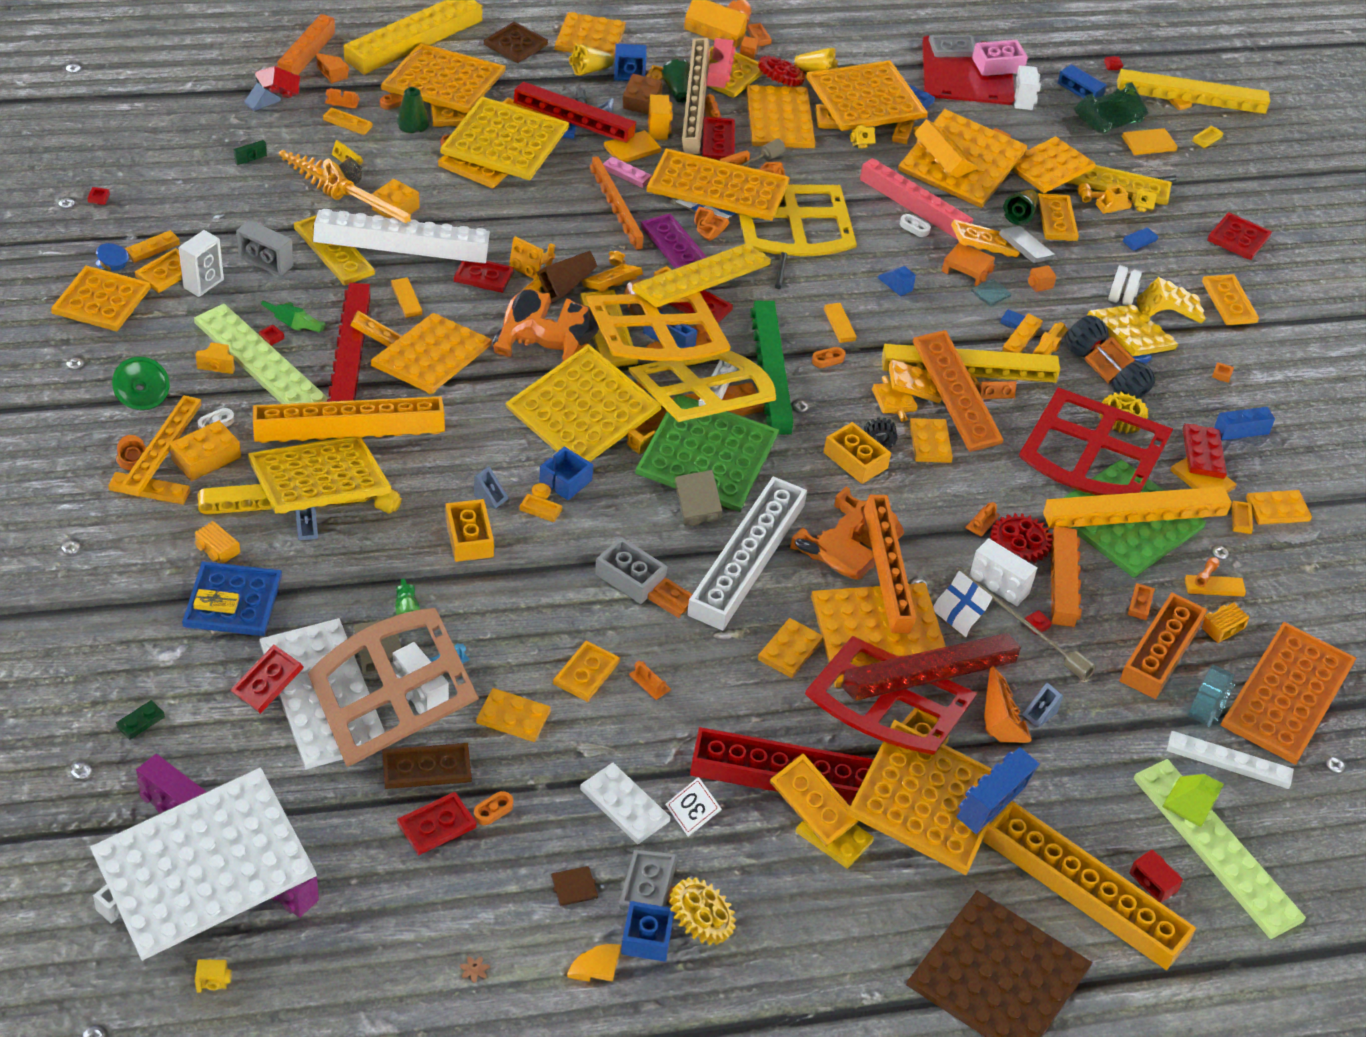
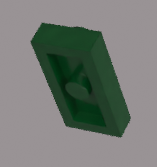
[116,700,165,740]

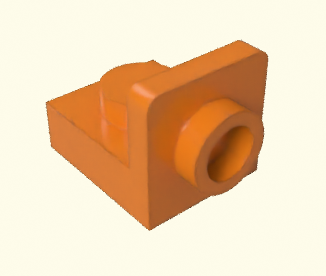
[758,162,786,176]

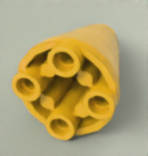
[569,44,614,76]
[794,48,838,72]

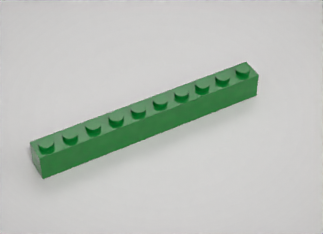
[750,301,794,435]

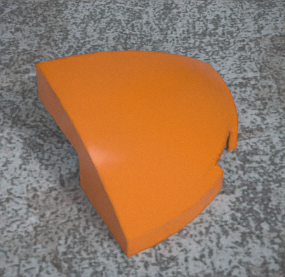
[694,206,729,241]

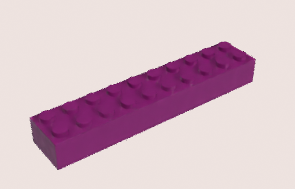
[136,754,319,918]

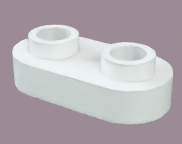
[900,214,930,237]
[198,408,234,429]

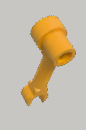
[1077,183,1105,203]

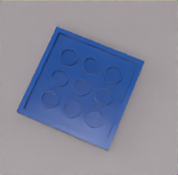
[182,561,282,636]

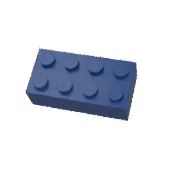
[957,747,1040,834]

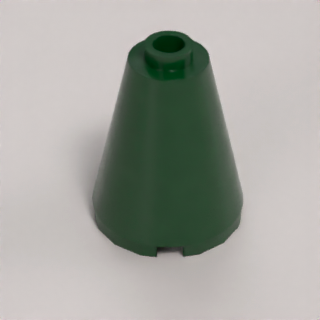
[661,59,690,103]
[397,87,429,133]
[1003,189,1038,225]

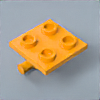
[509,236,555,279]

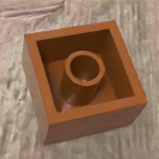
[623,74,662,115]

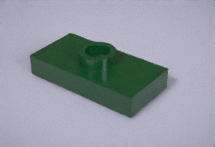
[233,140,267,165]

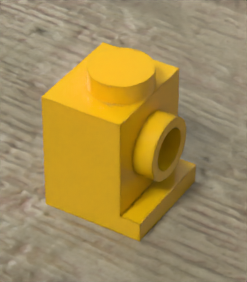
[195,959,232,993]

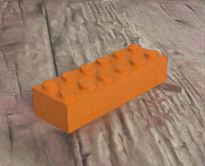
[1119,592,1208,700]

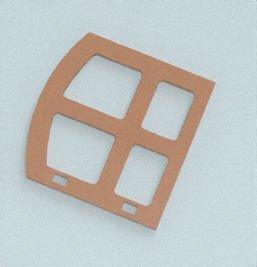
[308,608,479,767]

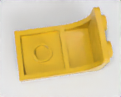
[1136,277,1206,324]

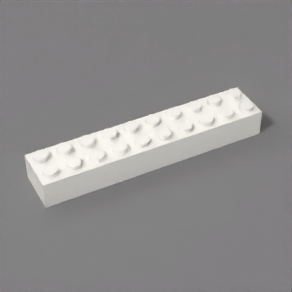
[313,209,490,263]
[687,476,807,631]

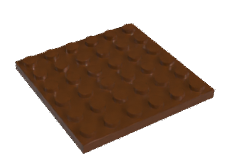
[906,890,1093,1037]

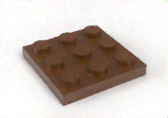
[484,22,548,63]

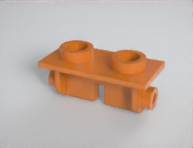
[325,88,360,108]
[704,94,722,118]
[978,381,1017,399]
[966,502,1000,537]
[629,660,671,700]

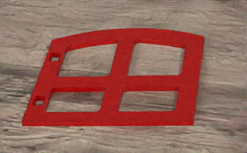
[1019,387,1173,496]
[805,636,977,755]

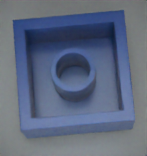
[614,44,647,81]
[621,901,674,962]

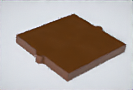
[551,866,598,906]

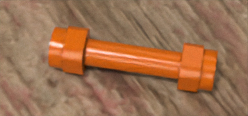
[1195,557,1220,587]

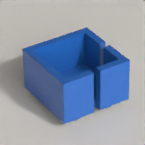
[539,446,594,500]

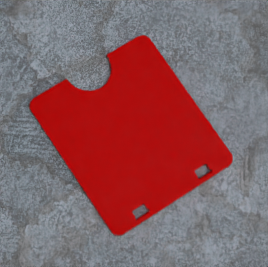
[922,36,1015,105]

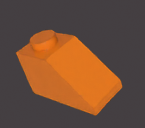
[316,53,349,83]

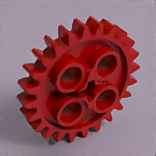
[758,55,806,87]
[990,513,1053,563]

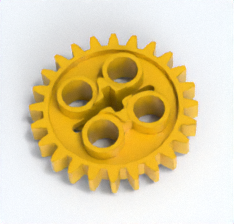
[669,877,736,945]

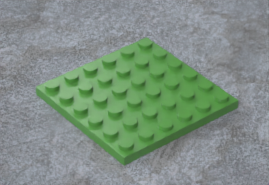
[635,394,779,512]
[1064,459,1206,578]

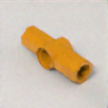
[1033,322,1068,355]

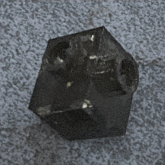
[338,157,362,184]

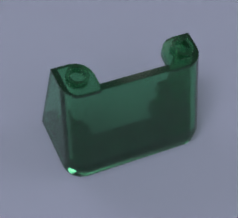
[1074,82,1149,134]

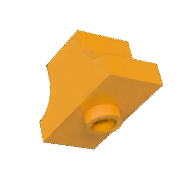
[1096,185,1132,214]
[196,342,235,374]

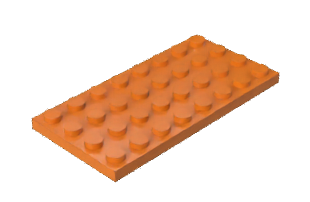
[1220,622,1356,765]

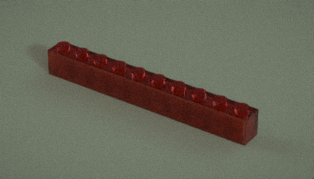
[841,633,1021,701]

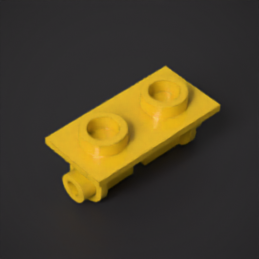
[332,140,363,170]

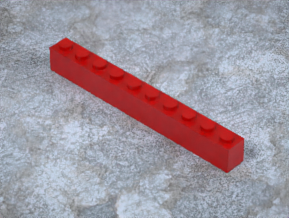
[327,283,371,402]

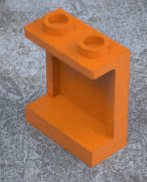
[942,243,995,287]

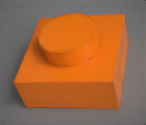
[1212,362,1234,383]

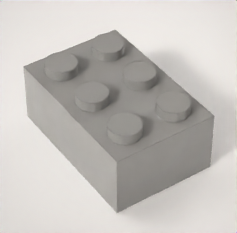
[236,220,294,277]
[595,537,667,604]

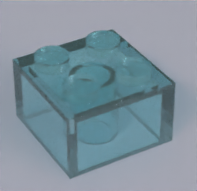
[1188,664,1235,727]

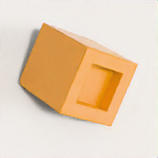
[627,428,655,455]

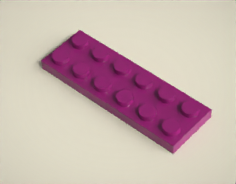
[641,213,707,269]

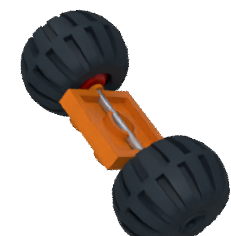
[1066,315,1155,399]

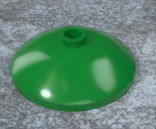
[112,357,170,411]

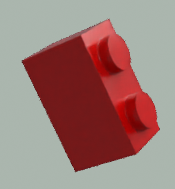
[1129,849,1183,903]

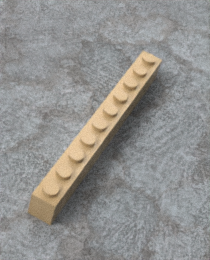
[682,38,710,154]

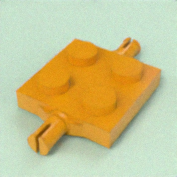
[872,375,918,422]

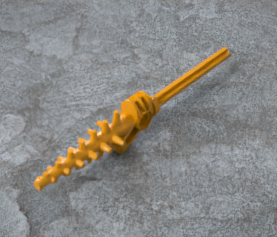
[279,150,411,224]

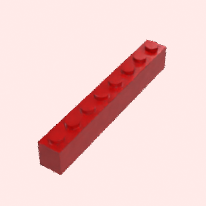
[513,82,636,143]

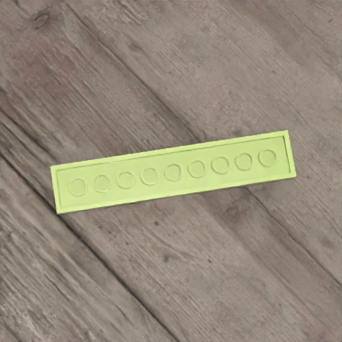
[194,303,329,404]
[1133,759,1306,940]

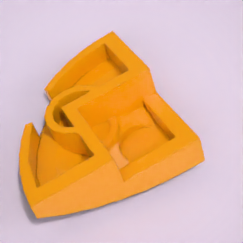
[567,944,622,982]

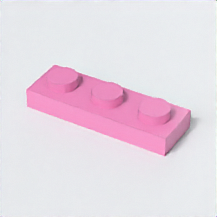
[603,156,652,188]

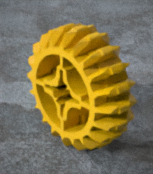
[1100,392,1148,434]

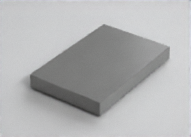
[929,35,975,57]
[999,226,1055,263]
[619,850,678,910]

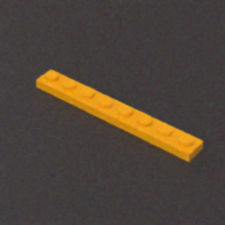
[120,395,202,497]

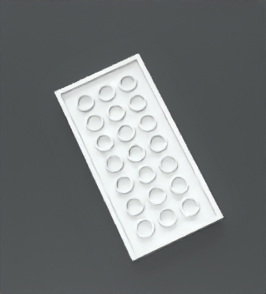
[259,618,389,770]

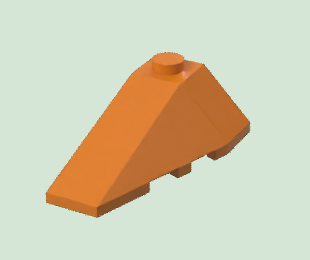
[984,666,1032,743]

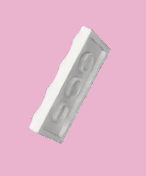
[580,762,670,845]

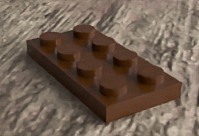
[382,743,472,789]

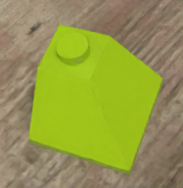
[1162,774,1224,827]

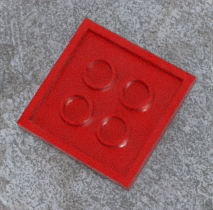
[1207,212,1272,260]

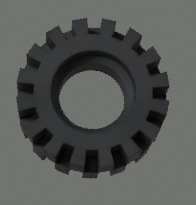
[864,417,898,449]

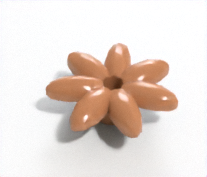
[460,956,490,983]

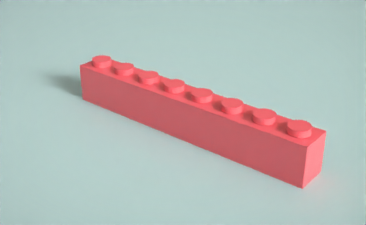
[860,158,973,240]

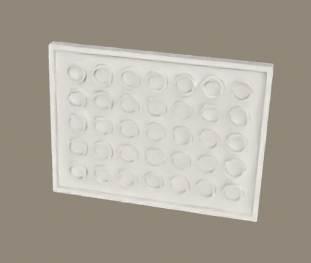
[90,767,317,961]

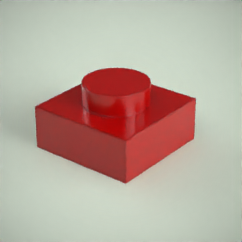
[1104,56,1123,70]
[87,187,110,205]
[258,325,284,346]
[1024,610,1052,635]

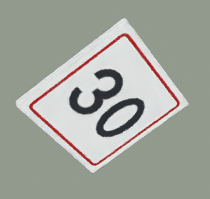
[665,777,722,837]

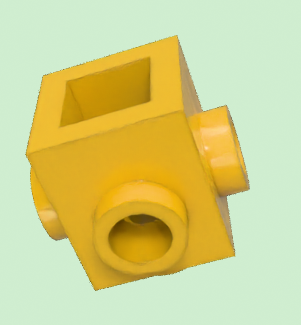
[850,125,875,149]
[1131,188,1157,212]

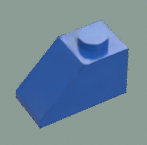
[878,266,916,297]

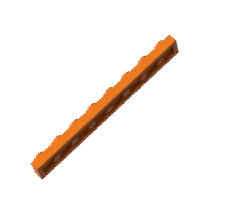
[590,156,644,250]

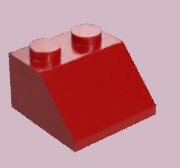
[255,66,300,98]

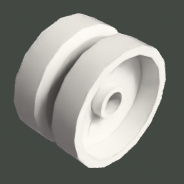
[1108,265,1142,306]

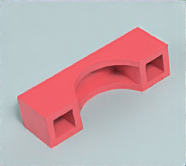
[707,38,736,88]

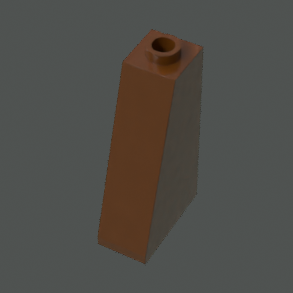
[536,250,598,304]

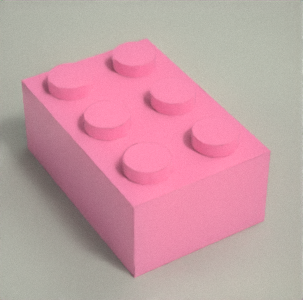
[972,40,1028,76]

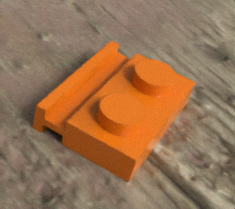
[647,577,693,618]

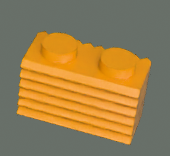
[195,521,240,564]
[1201,603,1249,644]

